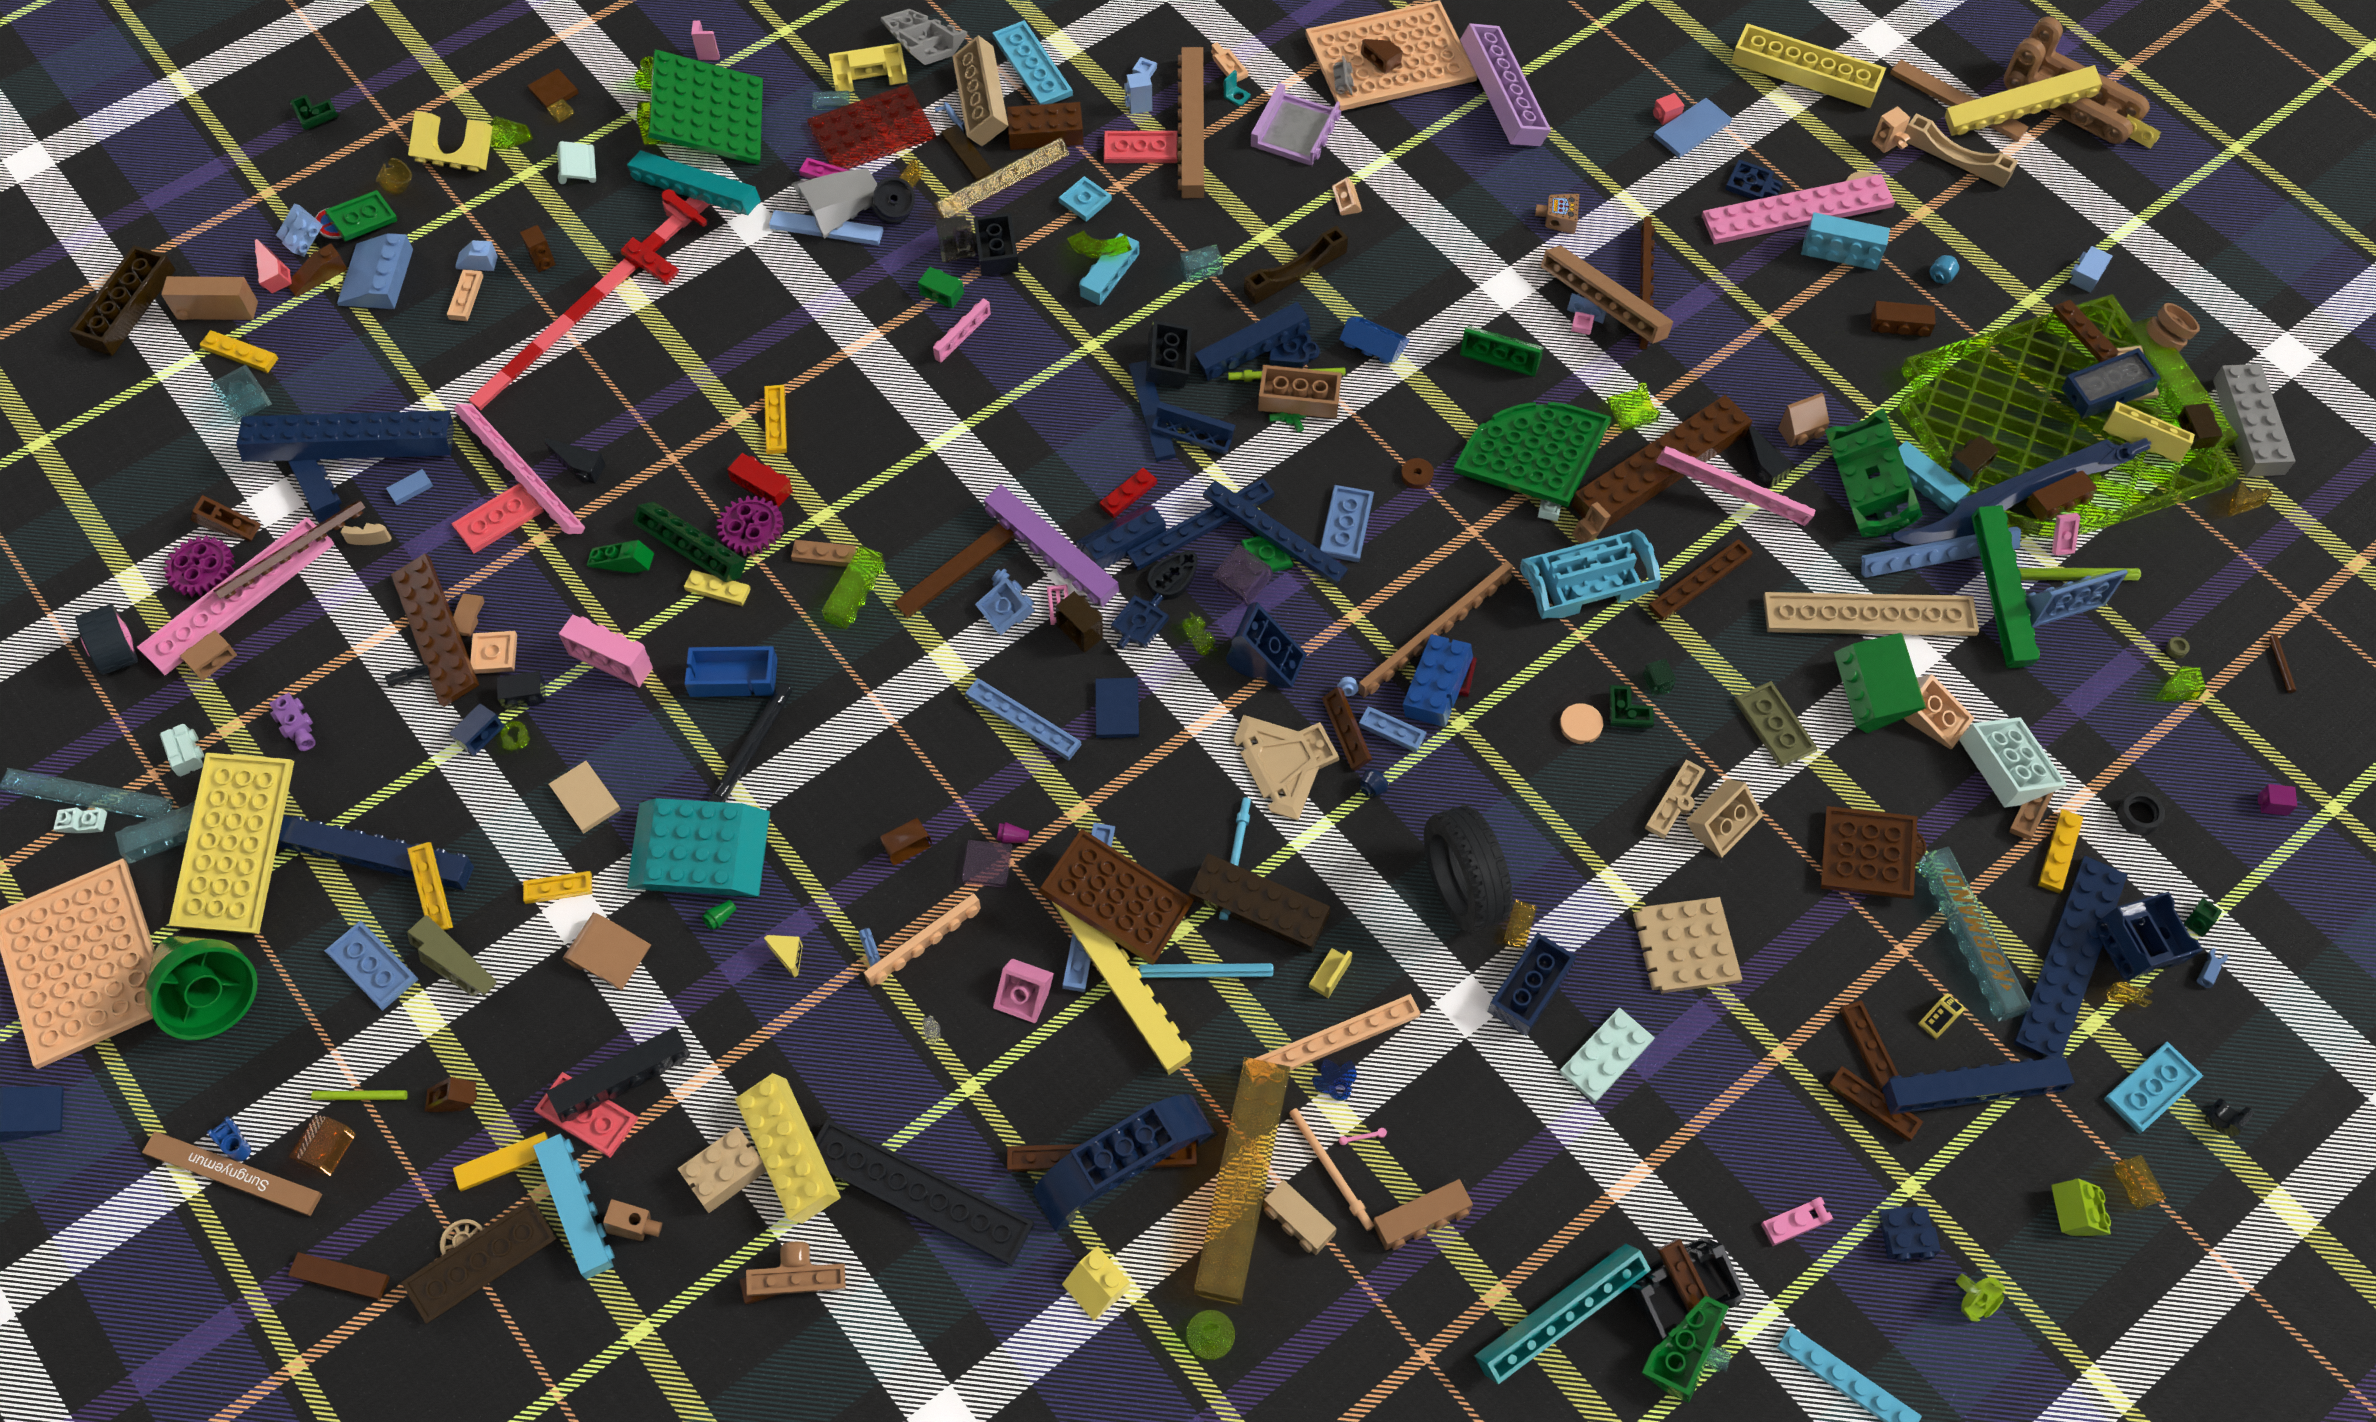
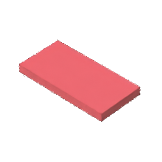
[1104,131,1178,163]
[452,483,544,554]
[534,1072,638,1158]

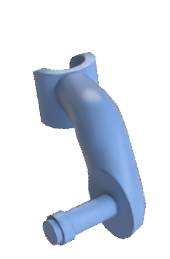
[935,102,965,133]

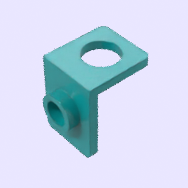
[1223,70,1251,106]

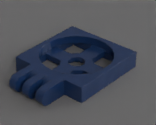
[1725,159,1783,200]

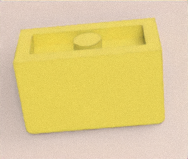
[1309,948,1352,998]

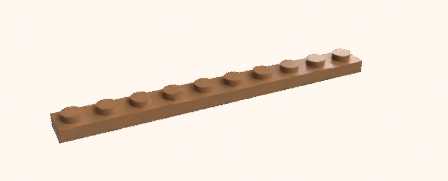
[1358,561,1513,698]

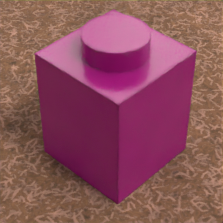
[2258,784,2297,816]

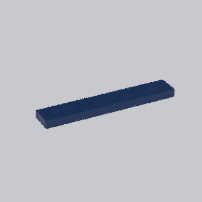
[1129,360,1176,462]

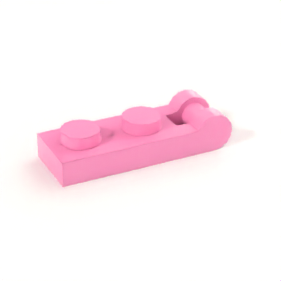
[1761,1197,1833,1246]

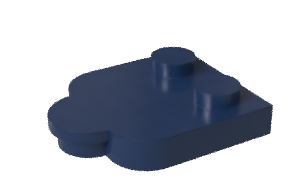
[1270,332,1320,367]

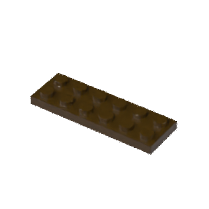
[401,1198,557,1324]

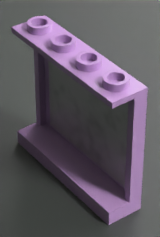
[1251,83,1341,166]

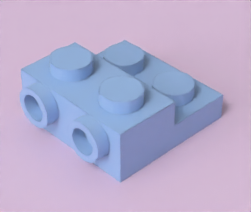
[276,203,323,257]

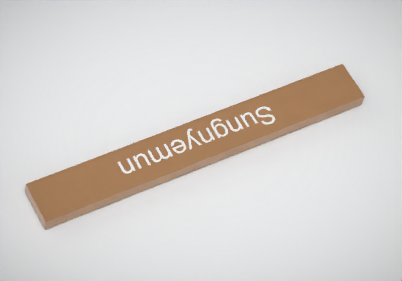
[142,1131,322,1216]

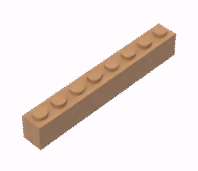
[1541,245,1673,344]

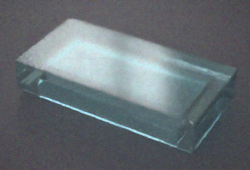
[812,91,850,110]

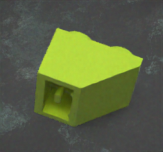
[2051,1178,2111,1236]

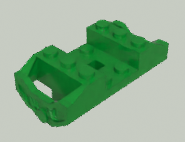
[1825,408,1923,537]

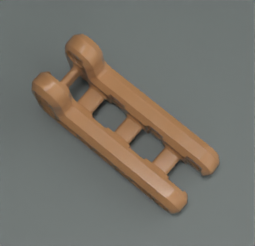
[2003,17,2150,144]

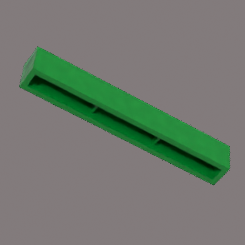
[1971,505,2040,668]

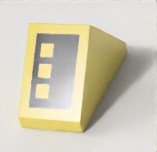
[764,935,803,978]
[1918,993,1966,1040]

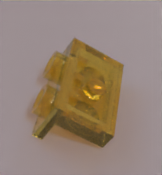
[2113,1154,2166,1210]

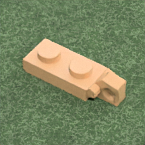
[1211,42,1248,82]

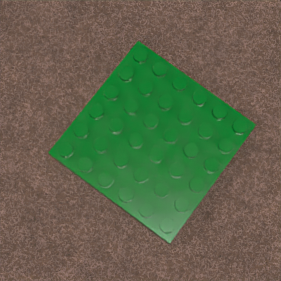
[648,49,763,165]

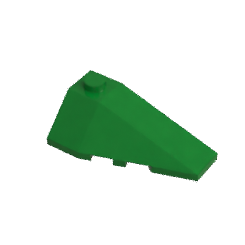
[1642,1296,1729,1403]

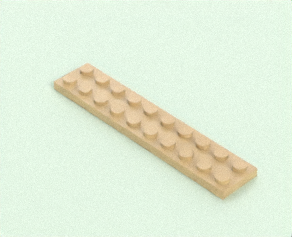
[1763,592,1979,636]

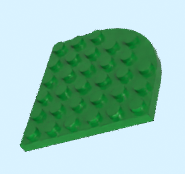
[1454,402,1611,507]

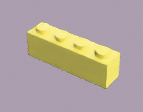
[2103,402,2195,463]

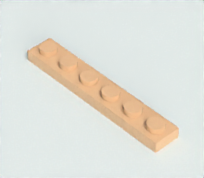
[864,893,981,987]

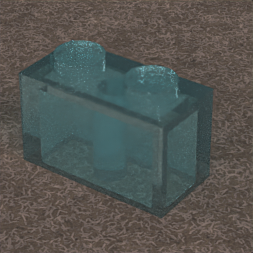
[1180,245,1223,283]

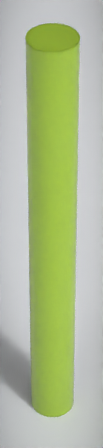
[311,1090,407,1100]

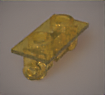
[899,159,925,188]

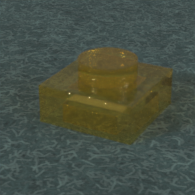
[547,99,574,123]

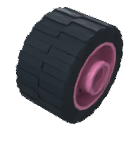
[75,604,138,675]

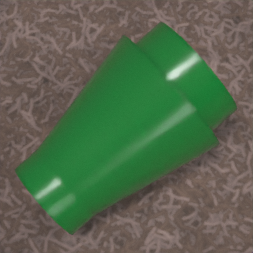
[702,900,737,930]

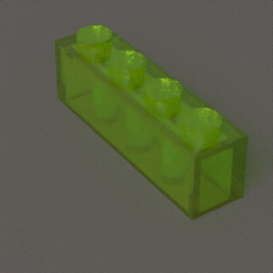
[822,546,885,629]

